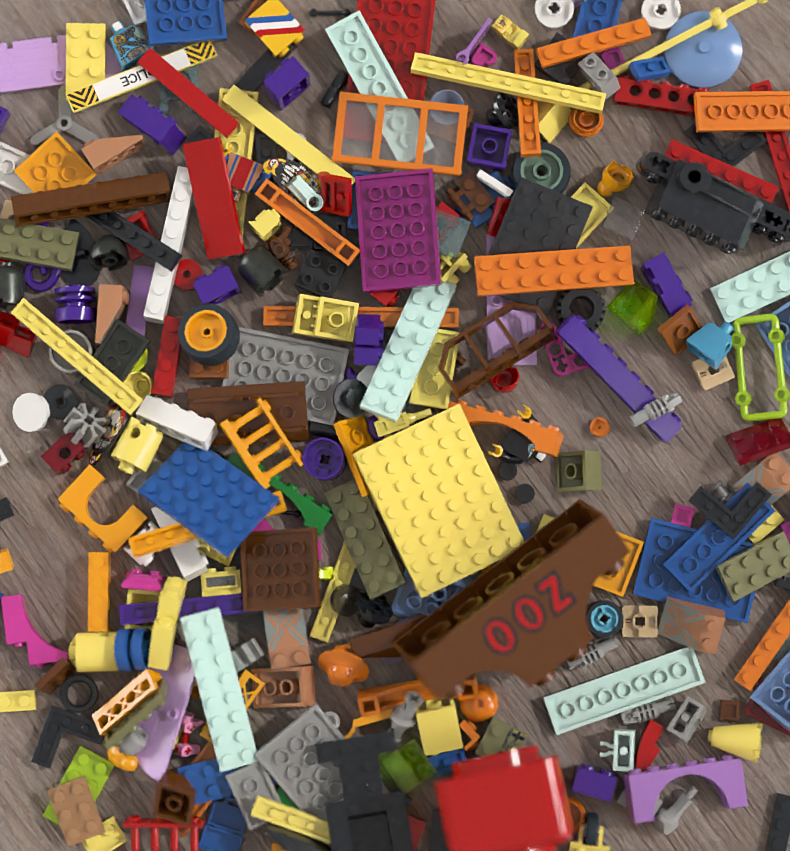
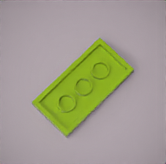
[43,745,114,825]

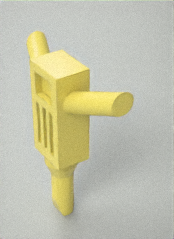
[374,408,432,439]

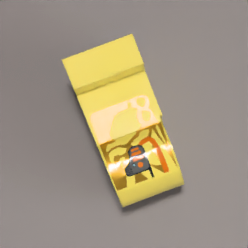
[491,15,529,50]

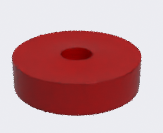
[174,259,203,291]

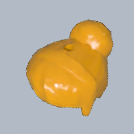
[597,160,634,197]
[107,746,138,772]

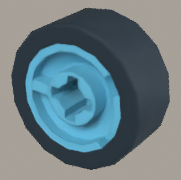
[586,600,623,637]

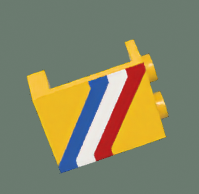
[244,0,305,58]

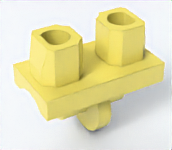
[440,251,472,284]

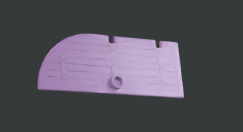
[0,35,126,93]
[486,234,537,365]
[135,644,196,781]

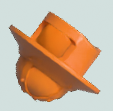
[318,644,370,687]

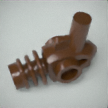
[265,225,298,271]

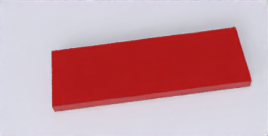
[182,137,245,260]

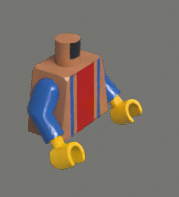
[222,142,277,202]

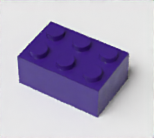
[264,56,311,111]

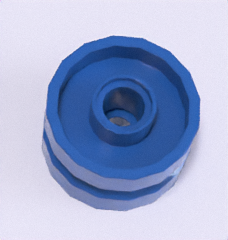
[114,628,152,672]

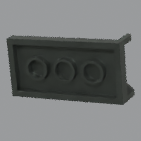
[74,319,151,407]

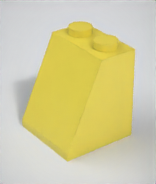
[416,699,463,756]

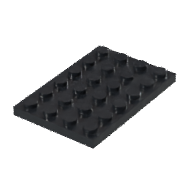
[475,177,593,315]

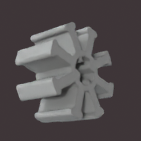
[63,403,107,447]
[231,638,265,673]

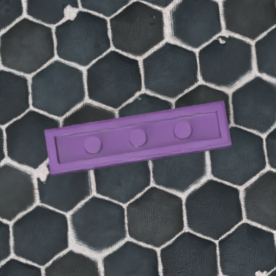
[126,265,154,337]

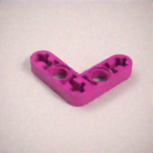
[540,322,588,377]

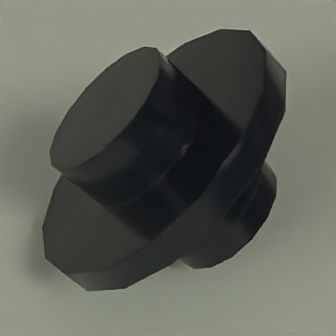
[333,379,367,418]

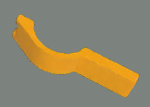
[344,708,393,739]

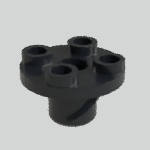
[486,92,519,129]
[355,593,393,628]

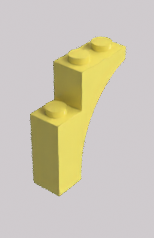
[148,576,188,671]

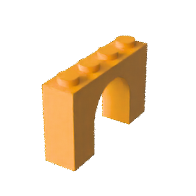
[58,465,149,553]

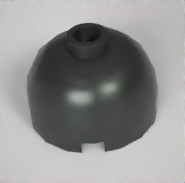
[90,235,129,271]

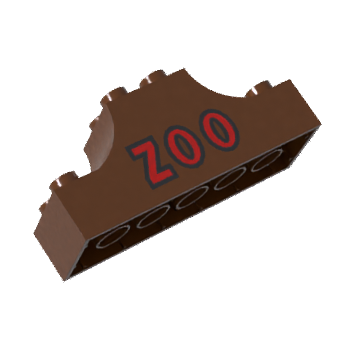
[392,499,631,701]

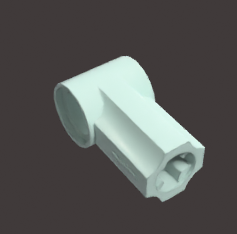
[286,175,323,211]

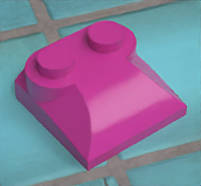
[121,569,165,592]

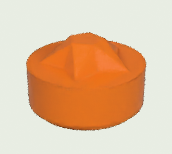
[590,417,610,438]

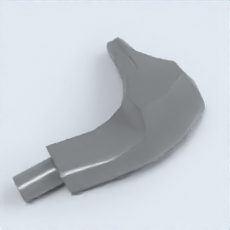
[652,785,698,835]

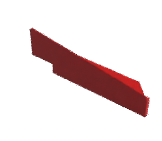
[0,311,37,358]

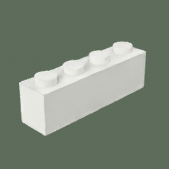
[136,395,218,451]
[151,507,209,582]

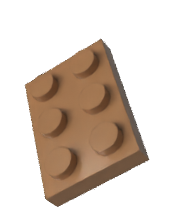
[47,776,106,847]

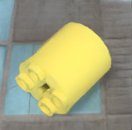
[111,417,164,475]
[69,631,118,672]

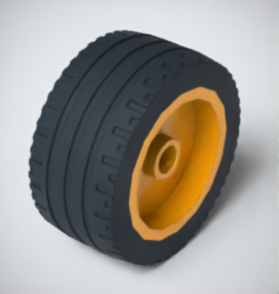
[178,303,240,366]

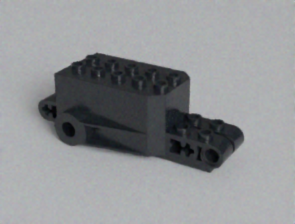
[636,152,790,255]

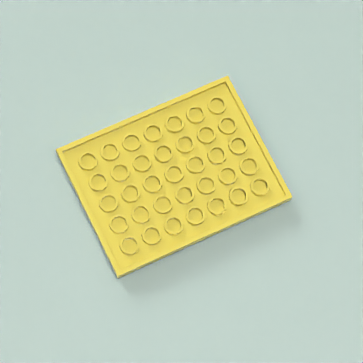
[353,404,524,598]

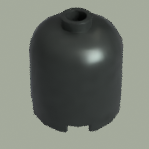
[238,247,288,297]
[0,262,25,309]

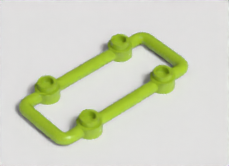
[731,314,790,422]

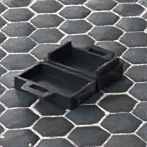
[281,210,346,250]

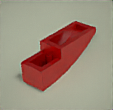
[634,719,665,772]

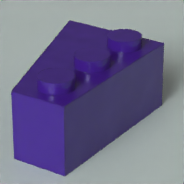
[118,94,187,156]
[640,252,692,318]

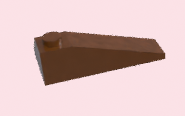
[348,613,428,658]

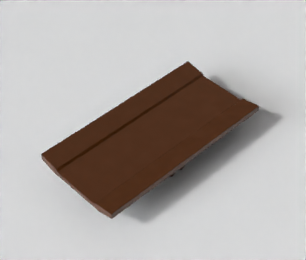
[188,381,309,446]

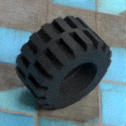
[556,288,606,331]

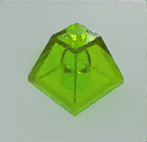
[607,280,658,336]

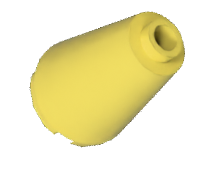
[708,723,763,763]

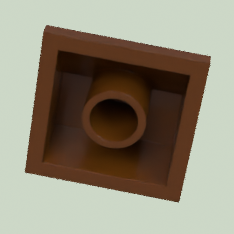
[153,770,196,827]

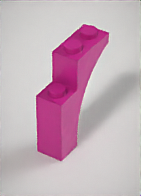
[1,594,69,668]

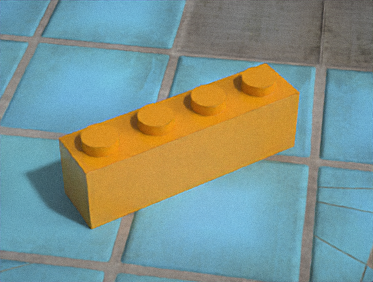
[88,552,111,632]

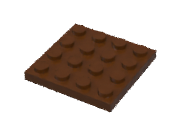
[240,527,321,612]

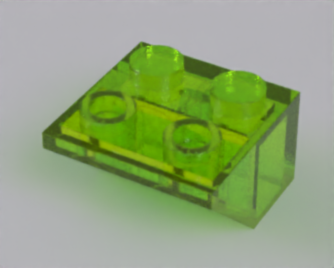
[382,739,437,795]

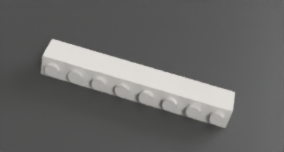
[143,166,194,324]

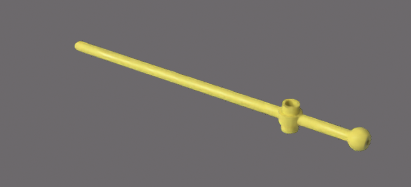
[579,0,768,90]

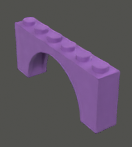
[623,754,748,823]

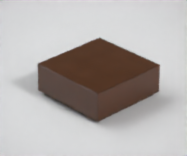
[718,699,741,721]

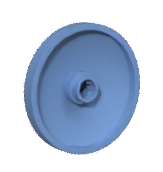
[664,11,742,89]

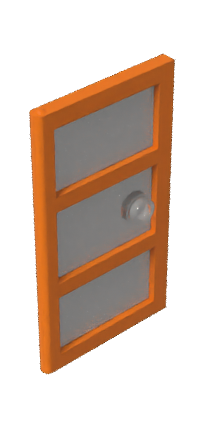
[331,92,468,176]

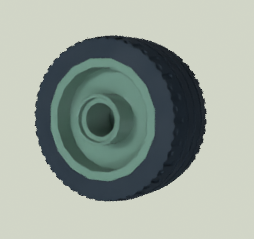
[512,142,571,194]

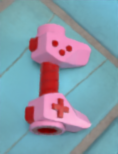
[175,712,204,757]

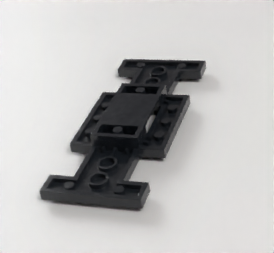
[315,731,414,851]

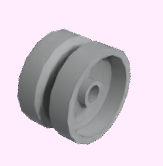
[49,330,95,375]

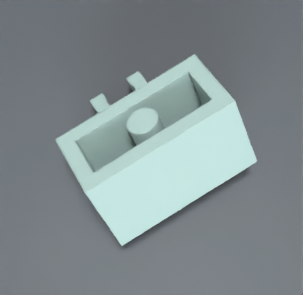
[600,729,636,771]

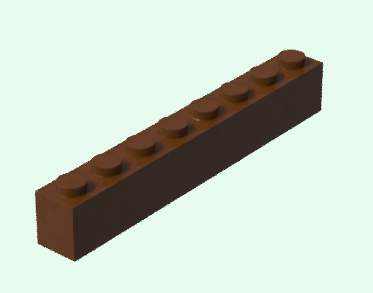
[11,172,171,227]

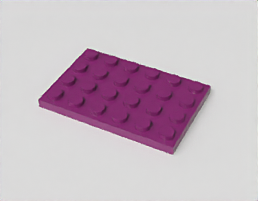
[355,168,442,293]

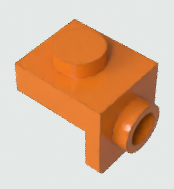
[459,719,480,751]

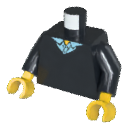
[488,404,546,464]

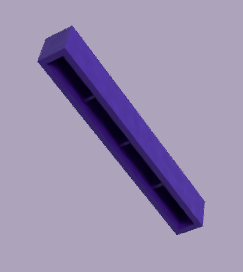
[555,315,683,443]

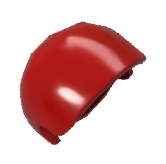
[489,367,520,393]

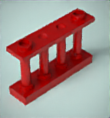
[123,815,205,851]

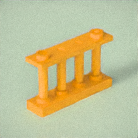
[219,398,303,489]

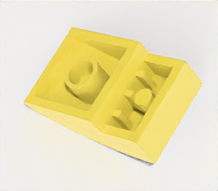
[292,294,359,342]

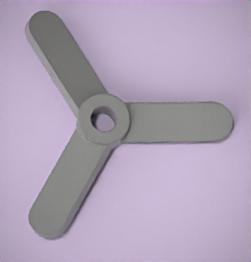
[30,85,99,146]

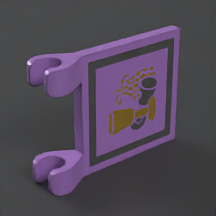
[456,18,492,65]

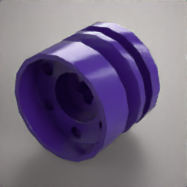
[54,284,97,324]
[303,438,347,481]

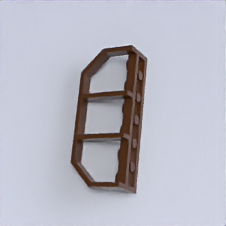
[438,302,555,400]

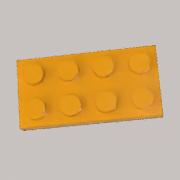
[333,415,374,497]

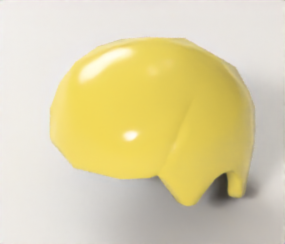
[124,371,153,400]

